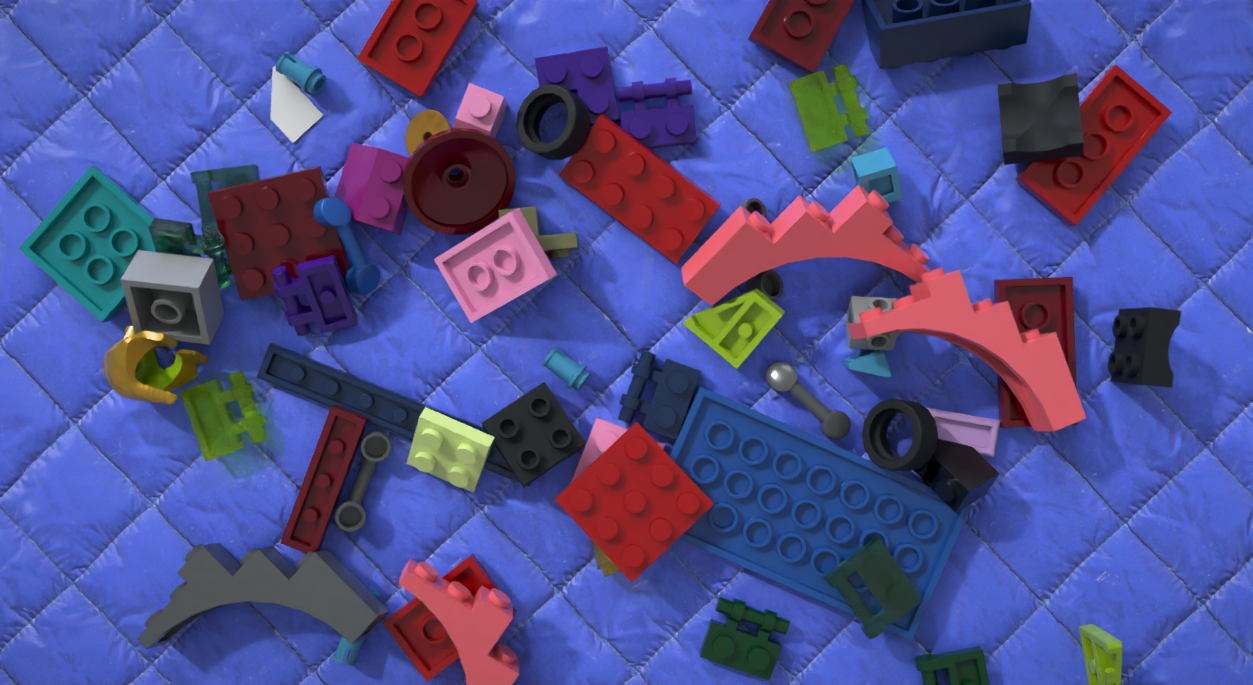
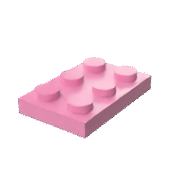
[434,208,557,323]

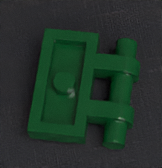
[699,597,790,681]

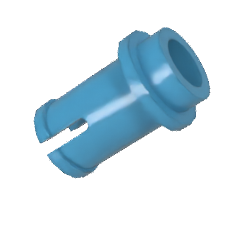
[276,51,326,95]
[542,346,591,391]

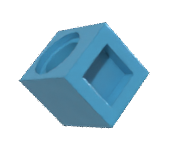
[850,147,904,203]

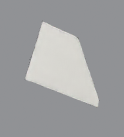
[270,65,323,143]

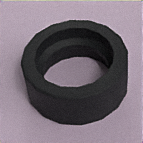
[516,85,591,160]
[862,399,938,471]

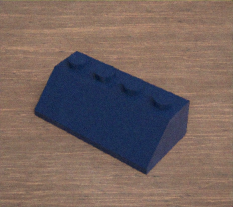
[861,0,1032,69]

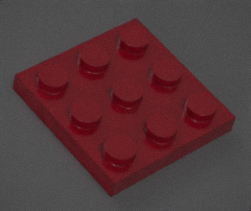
[207,165,350,301]

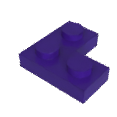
[535,46,619,126]

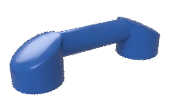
[313,197,380,294]

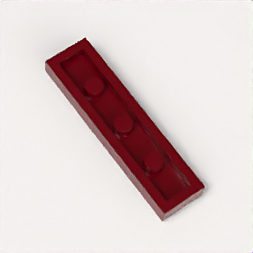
[280,405,369,554]

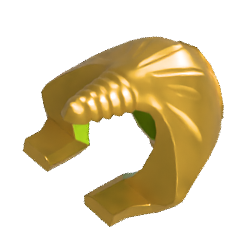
[103,325,209,405]

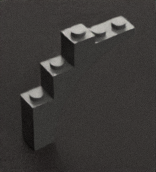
[137,543,390,649]

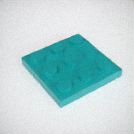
[19,165,180,322]

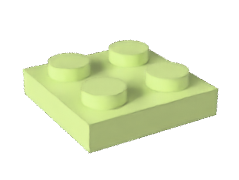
[406,407,495,493]

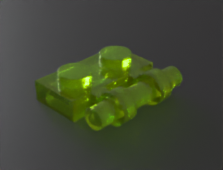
[787,63,870,154]
[180,370,268,462]

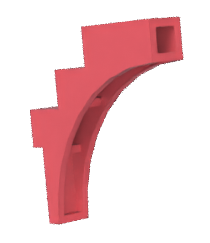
[681,184,931,306]
[848,267,1086,431]
[398,559,519,685]

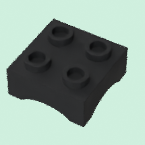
[998,73,1084,165]
[1108,307,1181,388]
[482,382,586,488]

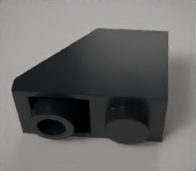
[914,438,999,513]

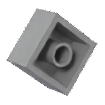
[121,250,224,345]

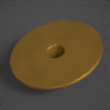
[405,110,451,156]

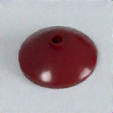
[402,128,516,235]

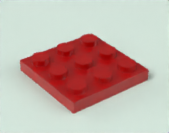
[555,422,714,582]

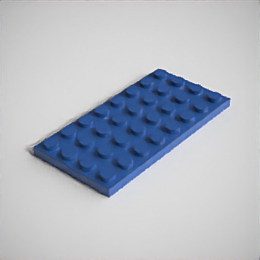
[669,386,972,641]

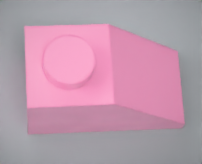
[453,83,509,139]

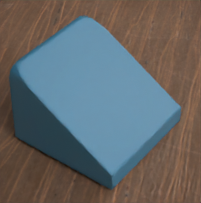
[842,350,892,378]

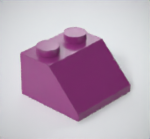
[334,143,409,235]

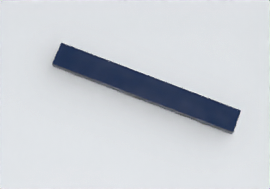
[256,343,531,486]

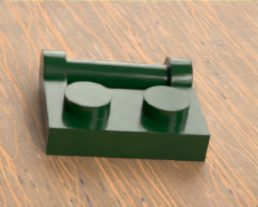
[915,646,989,685]

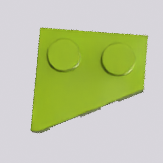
[682,288,785,369]
[1079,624,1123,685]

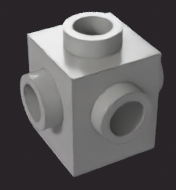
[845,296,903,351]

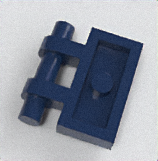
[617,350,701,440]

